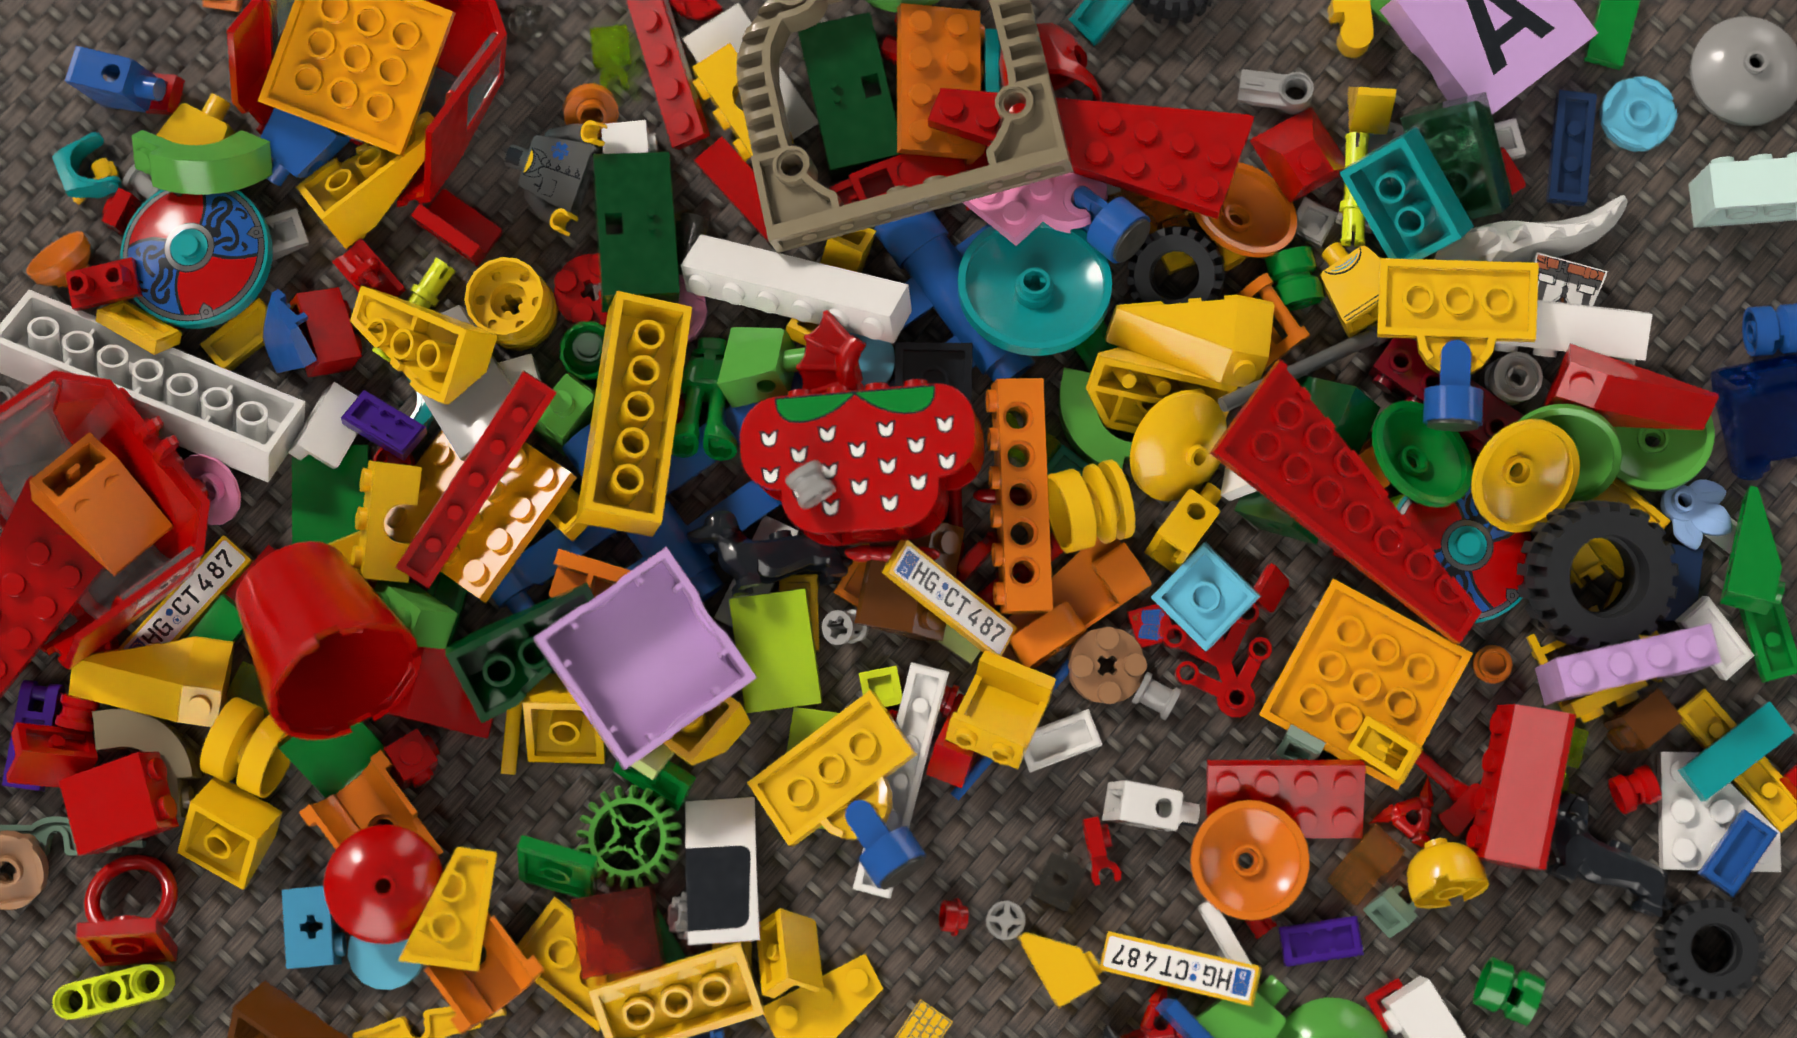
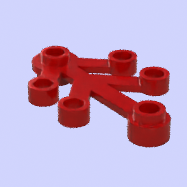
[1162,603,1272,718]

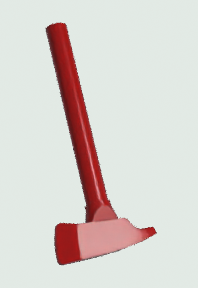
[1414,750,1481,837]

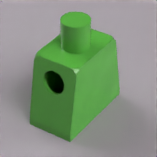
[717,327,806,408]
[534,373,596,456]
[1195,975,1289,1038]

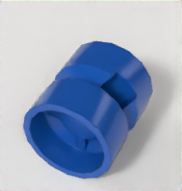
[1742,303,1797,357]

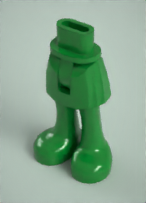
[671,337,738,461]

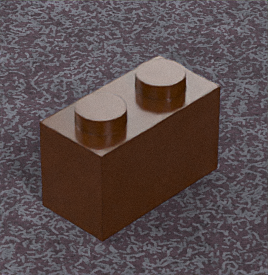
[1603,688,1684,754]

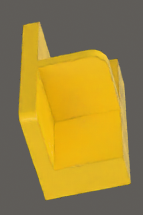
[757,908,823,998]

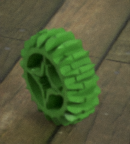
[576,785,682,891]

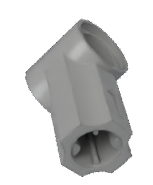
[1237,69,1314,115]

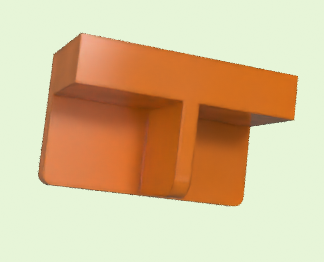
[549,549,631,598]

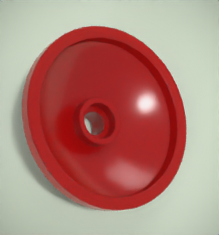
[324,824,443,944]

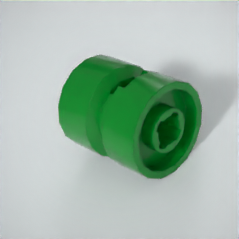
[1264,246,1325,312]
[1472,957,1545,1026]

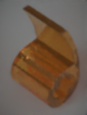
[1327,824,1406,905]

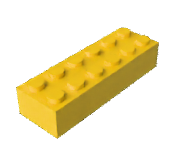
[576,291,692,537]

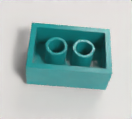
[1339,127,1474,259]

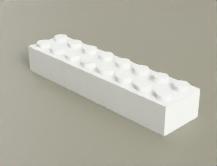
[0,290,305,482]

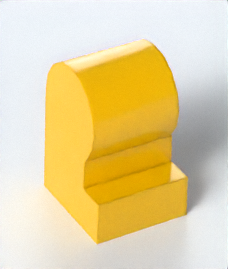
[1328,0,1374,58]

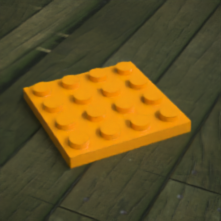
[258,0,456,156]
[384,429,577,603]
[1259,578,1473,790]

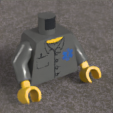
[505,120,607,237]

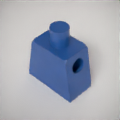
[65,46,166,112]
[260,108,351,186]

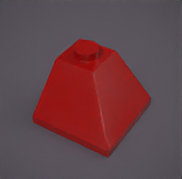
[1250,107,1345,203]

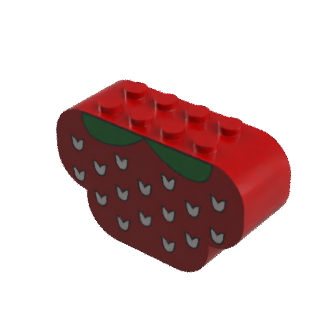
[740,379,985,546]

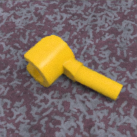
[72,158,118,205]

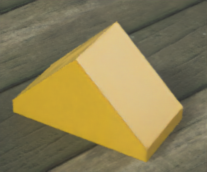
[1348,87,1396,135]
[1348,716,1422,784]

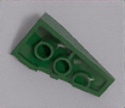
[445,583,595,723]

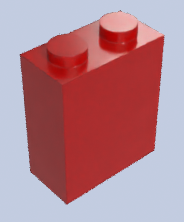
[59,751,179,856]

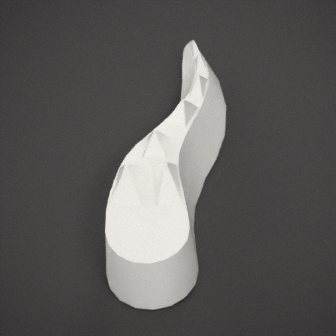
[1430,195,1627,262]

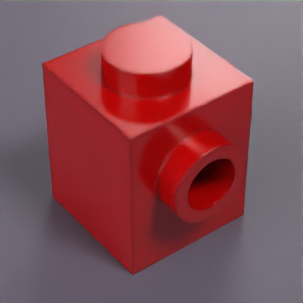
[383,728,440,791]

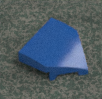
[263,289,317,373]

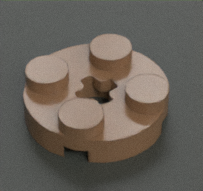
[1068,627,1147,704]
[0,830,49,910]

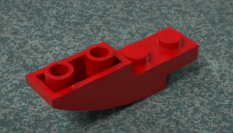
[828,154,968,205]

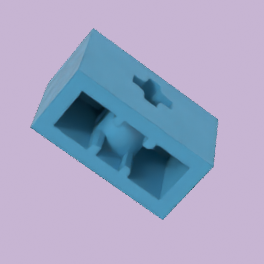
[282,886,347,969]

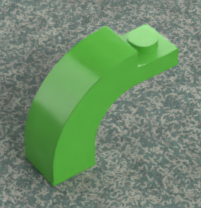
[132,130,273,195]
[1058,367,1132,470]

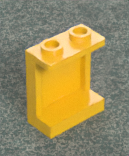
[945,650,1056,769]

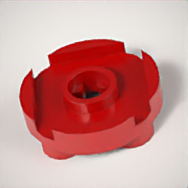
[554,253,608,327]

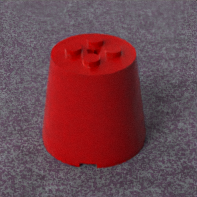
[236,542,421,740]

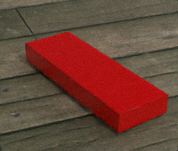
[694,136,770,244]

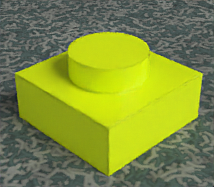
[859,666,903,708]

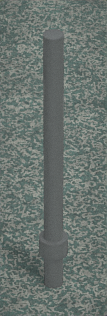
[1218,321,1392,412]

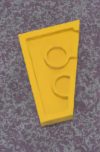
[398,847,497,971]
[763,954,883,1038]

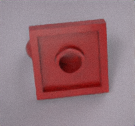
[76,854,178,967]

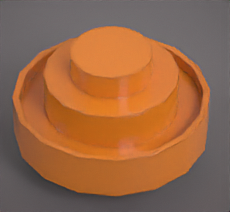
[563,83,619,139]

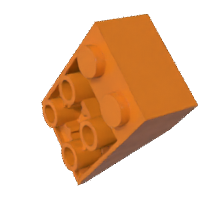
[29,432,173,577]

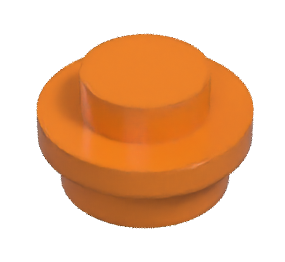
[1473,645,1513,684]

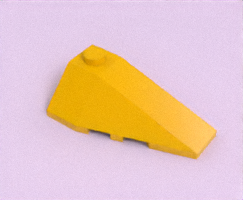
[296,111,434,249]
[350,285,498,405]
[1105,295,1274,387]
[68,636,235,727]
[663,696,751,766]

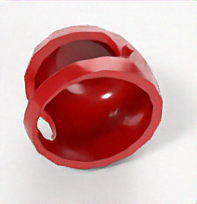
[999,23,1102,102]

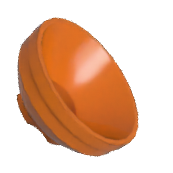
[26,231,91,288]

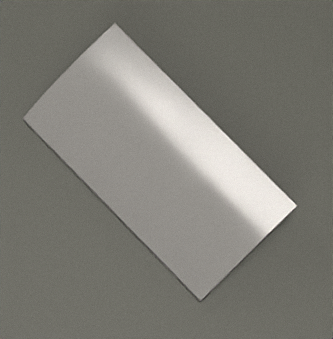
[420,305,513,461]

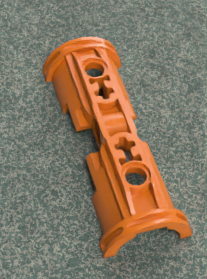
[299,750,544,1034]

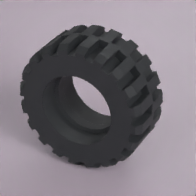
[1517,500,1679,650]

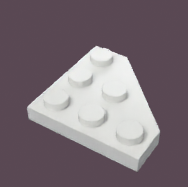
[1657,752,1781,872]

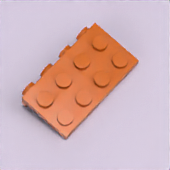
[897,3,985,164]

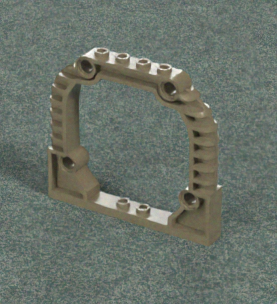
[736,0,1074,253]

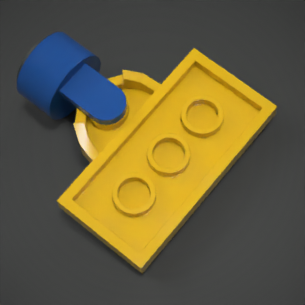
[1377,258,1539,431]
[747,690,927,890]

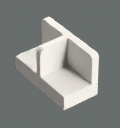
[288,382,358,469]

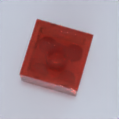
[571,886,666,979]

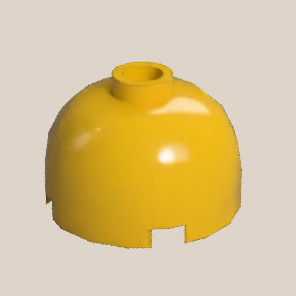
[1407,838,1489,909]

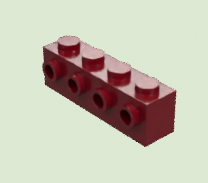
[1368,338,1524,457]

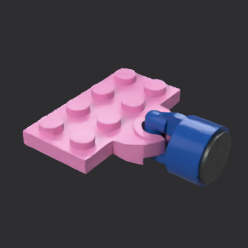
[962,97,1151,263]

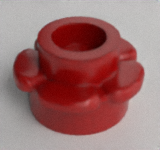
[939,898,969,937]

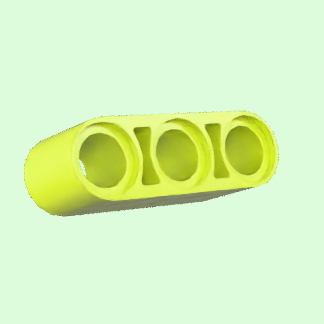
[53,964,175,1019]

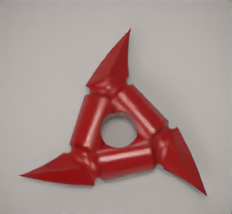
[1368,776,1434,848]
[1121,985,1183,1038]

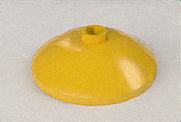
[1130,390,1227,501]
[1471,419,1580,533]

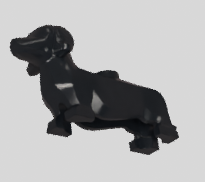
[687,510,853,597]
[1545,791,1675,917]

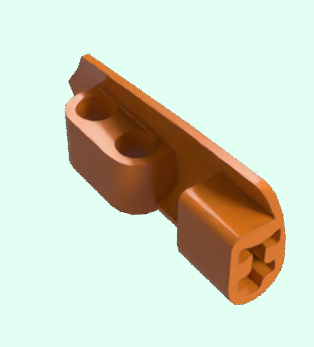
[1002,537,1152,669]

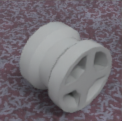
[785,460,836,509]
[986,901,1026,940]

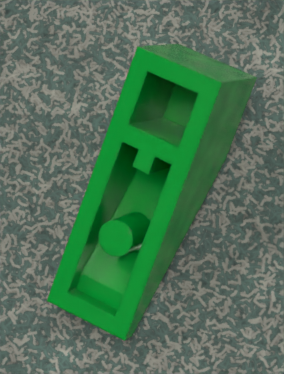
[1719,485,1785,615]

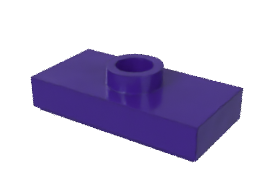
[341,390,427,461]
[1278,916,1364,967]

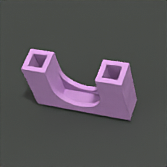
[1535,624,1721,705]

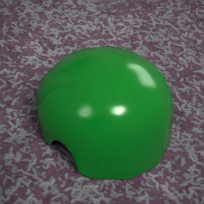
[559,321,605,380]

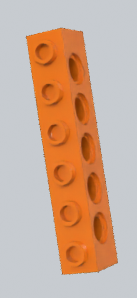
[985,378,1053,614]

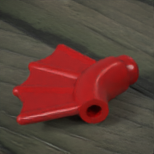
[796,310,866,394]

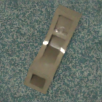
[93,709,203,820]

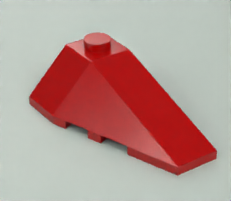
[1542,343,1719,430]

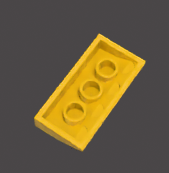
[588,942,764,1038]

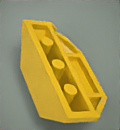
[1086,347,1238,434]

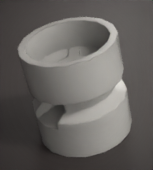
[1478,352,1543,407]

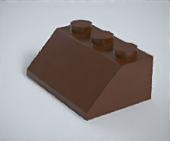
[854,522,965,641]
[227,980,349,1038]

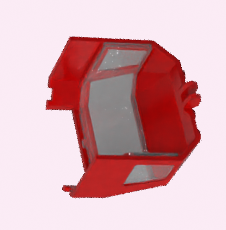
[0,370,210,670]

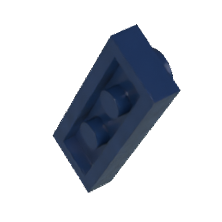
[1546,90,1597,207]

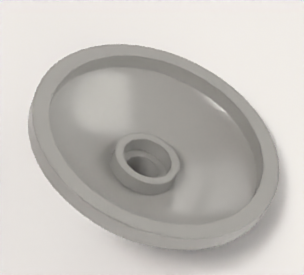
[1690,16,1797,126]

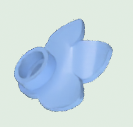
[1660,479,1732,550]

